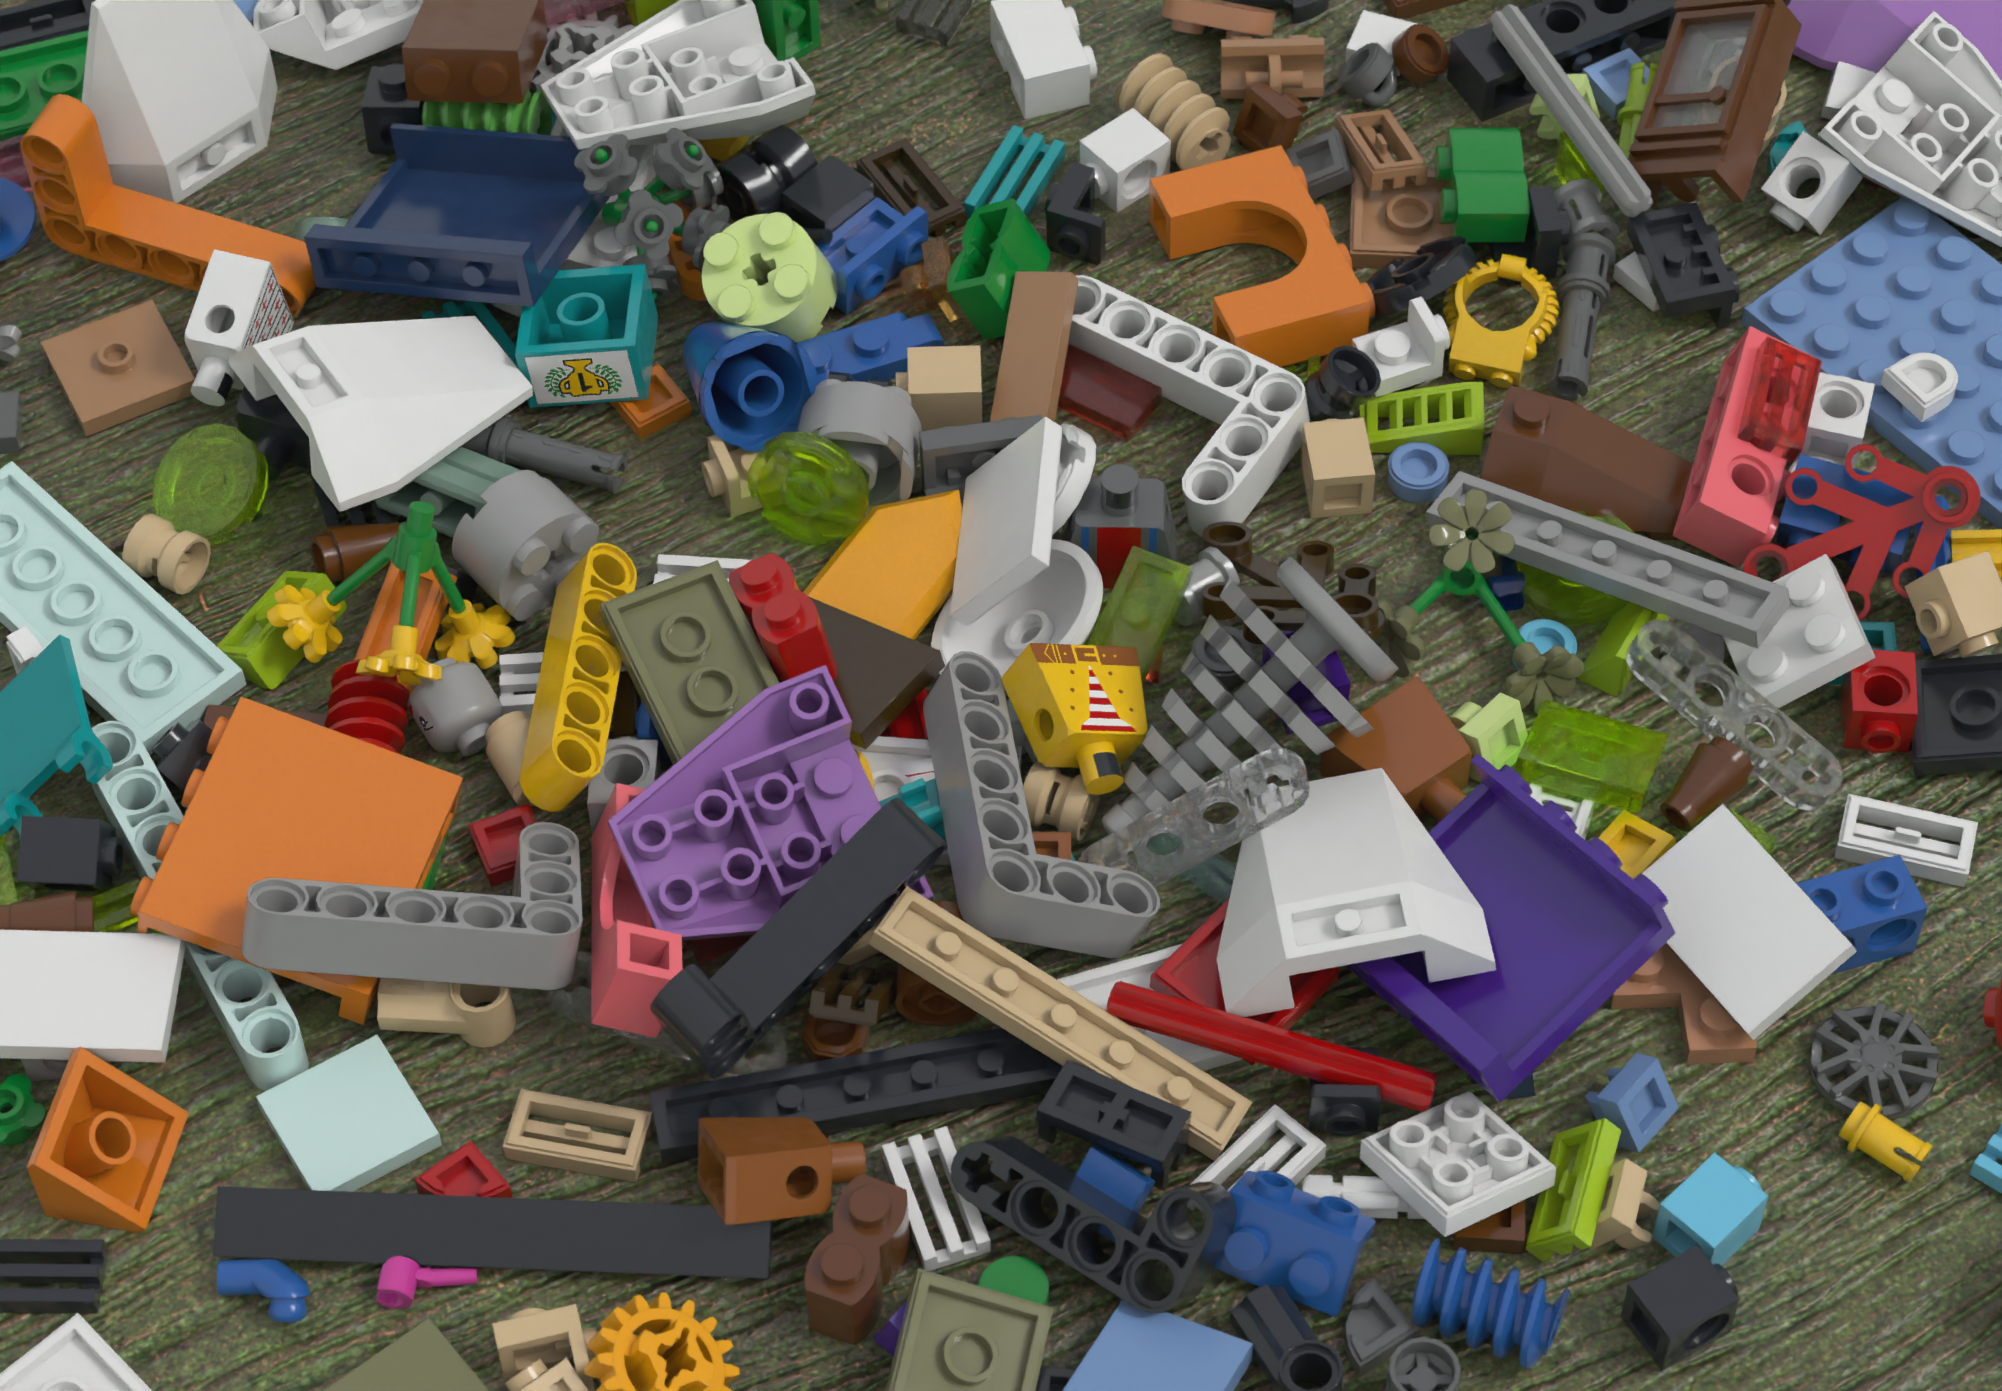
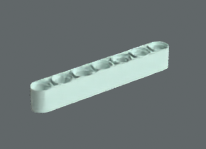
[91,721,309,1091]

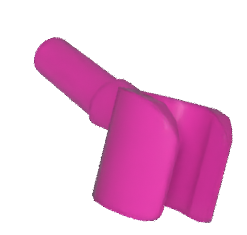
[376,1256,477,1309]

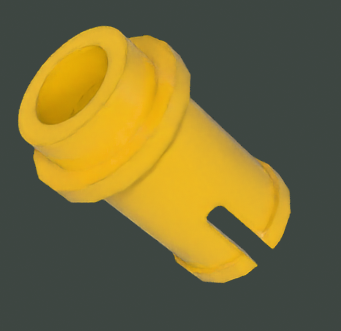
[1839,1102,1933,1183]

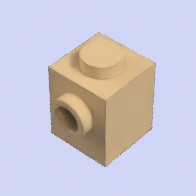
[896,345,982,431]
[1904,551,2002,658]

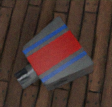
[1060,464,1177,589]

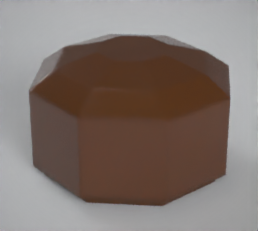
[802,1003,869,1062]

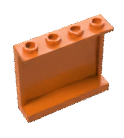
[130,697,463,1025]

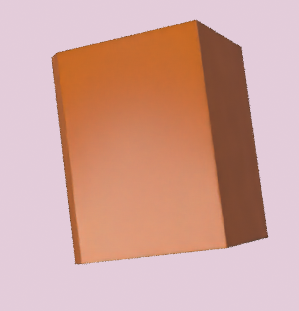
[27,1046,189,1233]

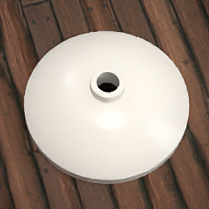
[931,539,1103,695]

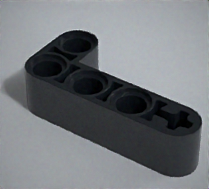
[950,1136,1237,1313]

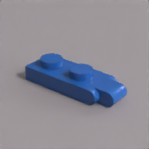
[797,313,945,384]

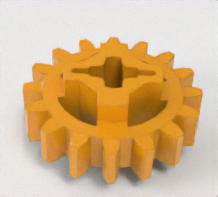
[584,1292,740,1391]

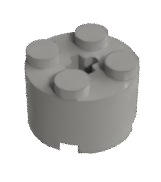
[790,379,921,522]
[452,470,599,621]

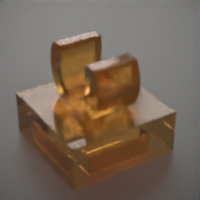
[900,235,966,322]

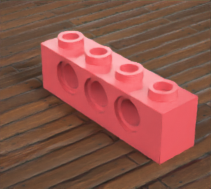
[1673,326,1815,568]

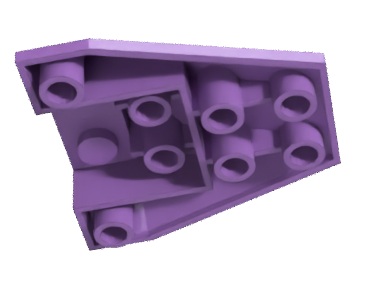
[1788,0,2002,81]
[608,665,934,941]

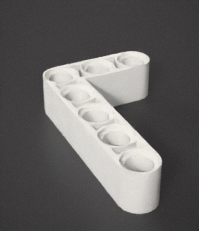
[1067,275,1310,537]

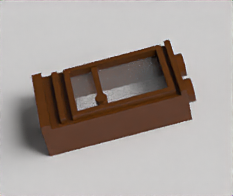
[1628,0,1802,208]

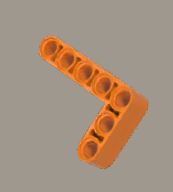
[20,94,316,317]

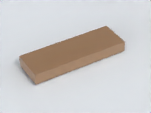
[990,272,1079,422]

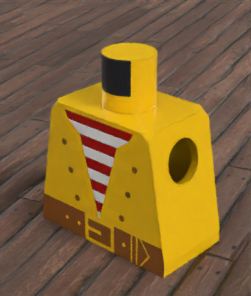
[1001,643,1148,795]

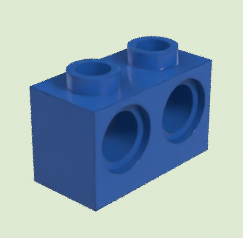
[1796,855,1928,975]

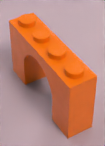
[1149,145,1375,367]

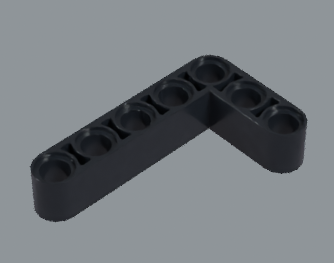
[650,797,947,1080]

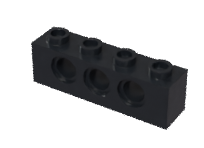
[1446,0,1679,122]

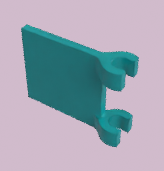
[0,634,113,839]

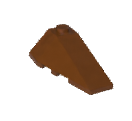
[1480,385,1693,540]

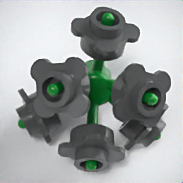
[574,128,731,302]

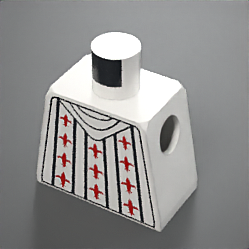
[184,249,294,406]

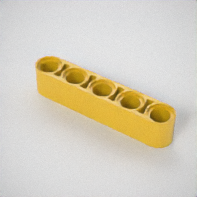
[519,543,637,812]

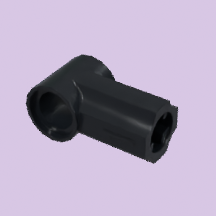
[1230,1284,1343,1391]

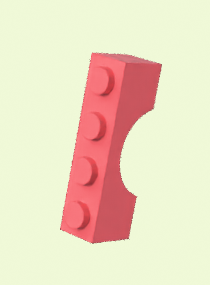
[591,783,682,1038]

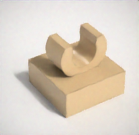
[1589,1158,1660,1250]

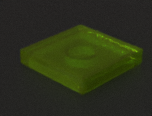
[1515,700,1669,813]

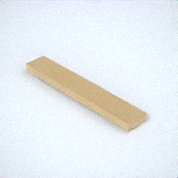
[869,886,1252,1161]

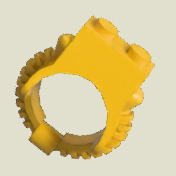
[1443,254,1559,388]

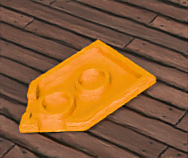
[803,489,962,640]

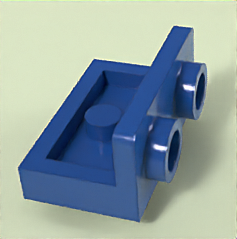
[816,197,929,314]
[1214,1171,1376,1317]

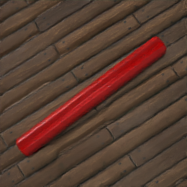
[1106,981,1437,1111]

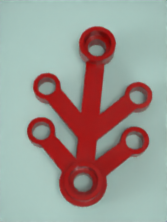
[1743,444,1980,621]

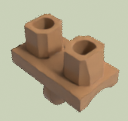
[1220,35,1325,99]

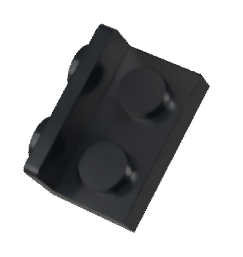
[1627,202,1740,328]

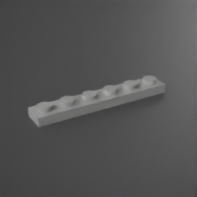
[1426,471,1790,649]

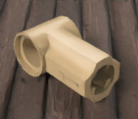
[377,977,516,1048]

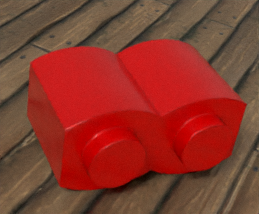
[729,553,838,683]

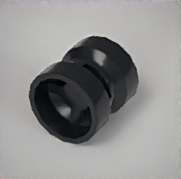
[1303,345,1381,422]

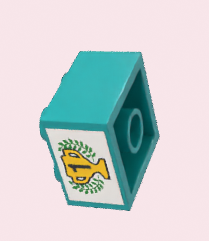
[515,264,658,408]

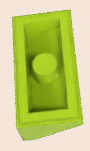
[217,571,347,690]
[1578,600,1668,697]

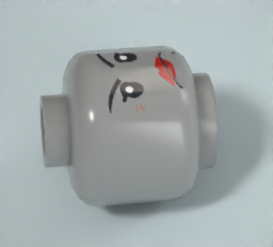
[407,658,503,756]

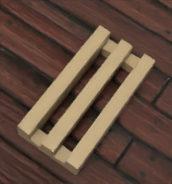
[503,1089,654,1183]

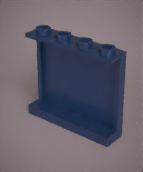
[304,123,611,307]

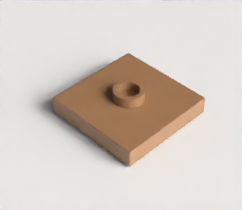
[40,300,195,437]

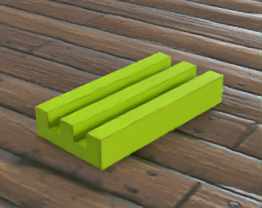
[1525,1118,1621,1261]

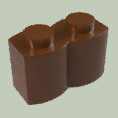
[805,1174,910,1346]

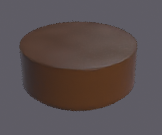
[1391,24,1449,85]

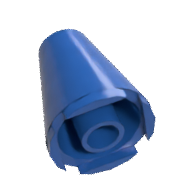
[682,321,818,452]

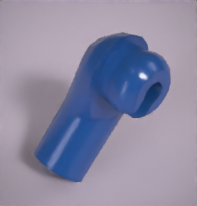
[217,1259,310,1322]

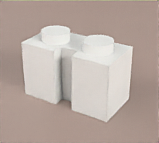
[990,0,1097,119]

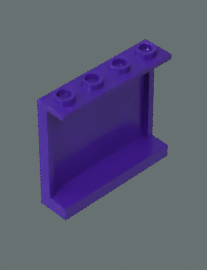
[1344,754,1675,1103]

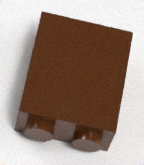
[402,0,548,104]

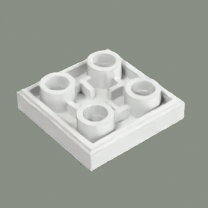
[1360,1091,1556,1237]

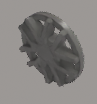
[1809,1003,1939,1120]

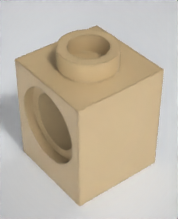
[1300,417,1375,519]

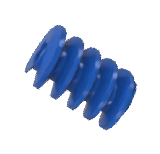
[1413,1238,1570,1370]

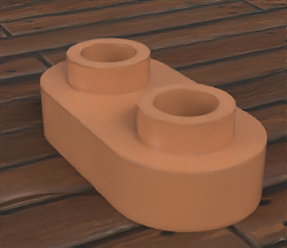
[1161,0,1276,40]

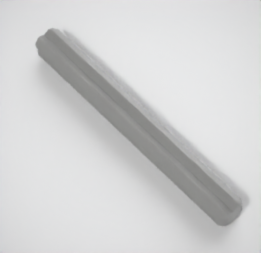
[1490,4,1653,217]

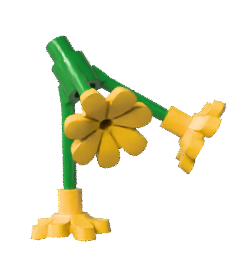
[267,501,515,685]

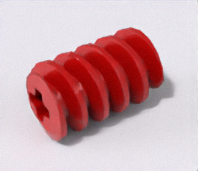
[324,659,410,754]

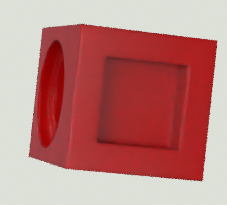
[1841,650,1918,753]

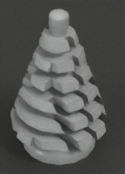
[1102,556,1399,845]

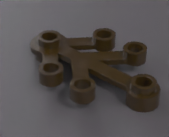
[1201,521,1385,644]

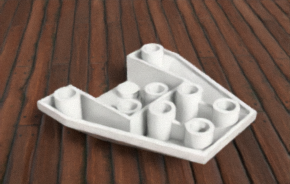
[81,0,278,203]
[253,0,424,70]
[540,0,816,150]
[1818,11,2002,248]
[229,316,533,512]
[1216,768,1496,1017]

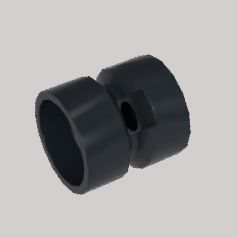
[715,125,818,222]

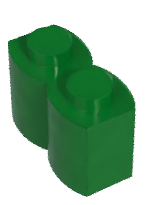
[1434,128,1529,242]
[947,198,1050,340]

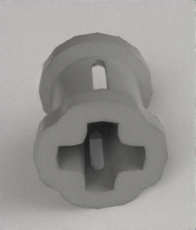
[1554,179,1620,244]
[1156,547,1240,626]

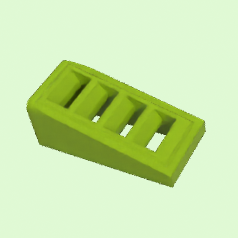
[1359,382,1485,455]

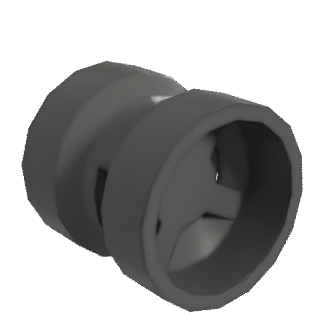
[1386,1337,1461,1391]

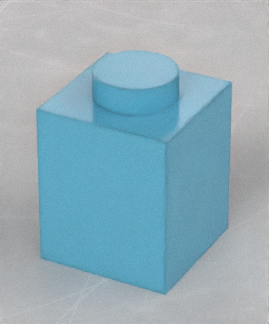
[1652,1152,1769,1265]

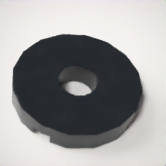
[1366,236,1477,316]

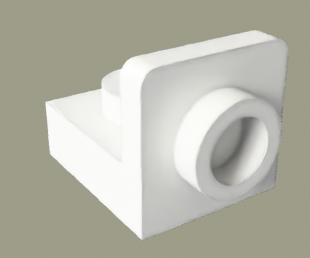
[1352,297,1450,397]

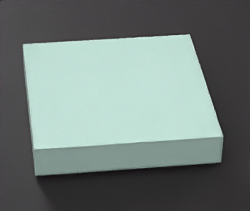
[256,1035,442,1192]

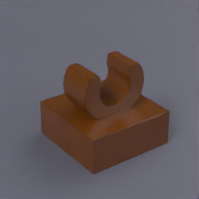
[1232,82,1308,152]

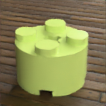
[702,212,837,343]

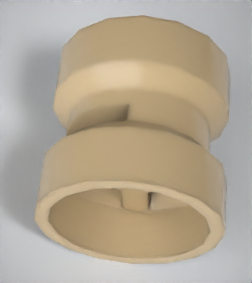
[122,513,211,595]
[1023,760,1100,841]

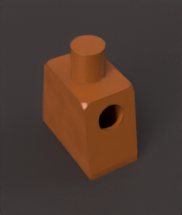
[1320,676,1472,823]
[698,1117,866,1225]

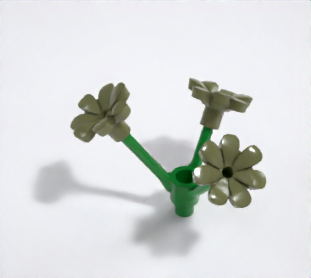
[1372,490,1584,715]

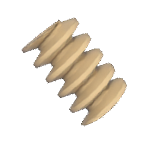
[1113,53,1231,171]

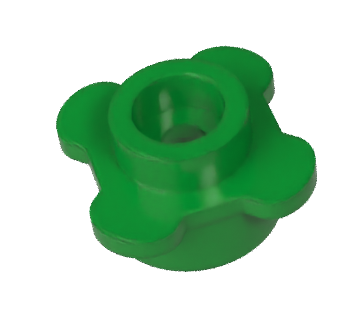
[0,1074,47,1146]

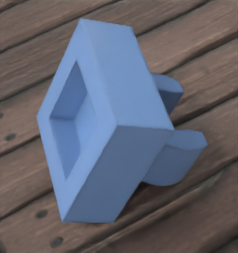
[1585,1052,1679,1153]

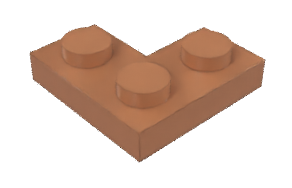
[1609,943,1757,1064]

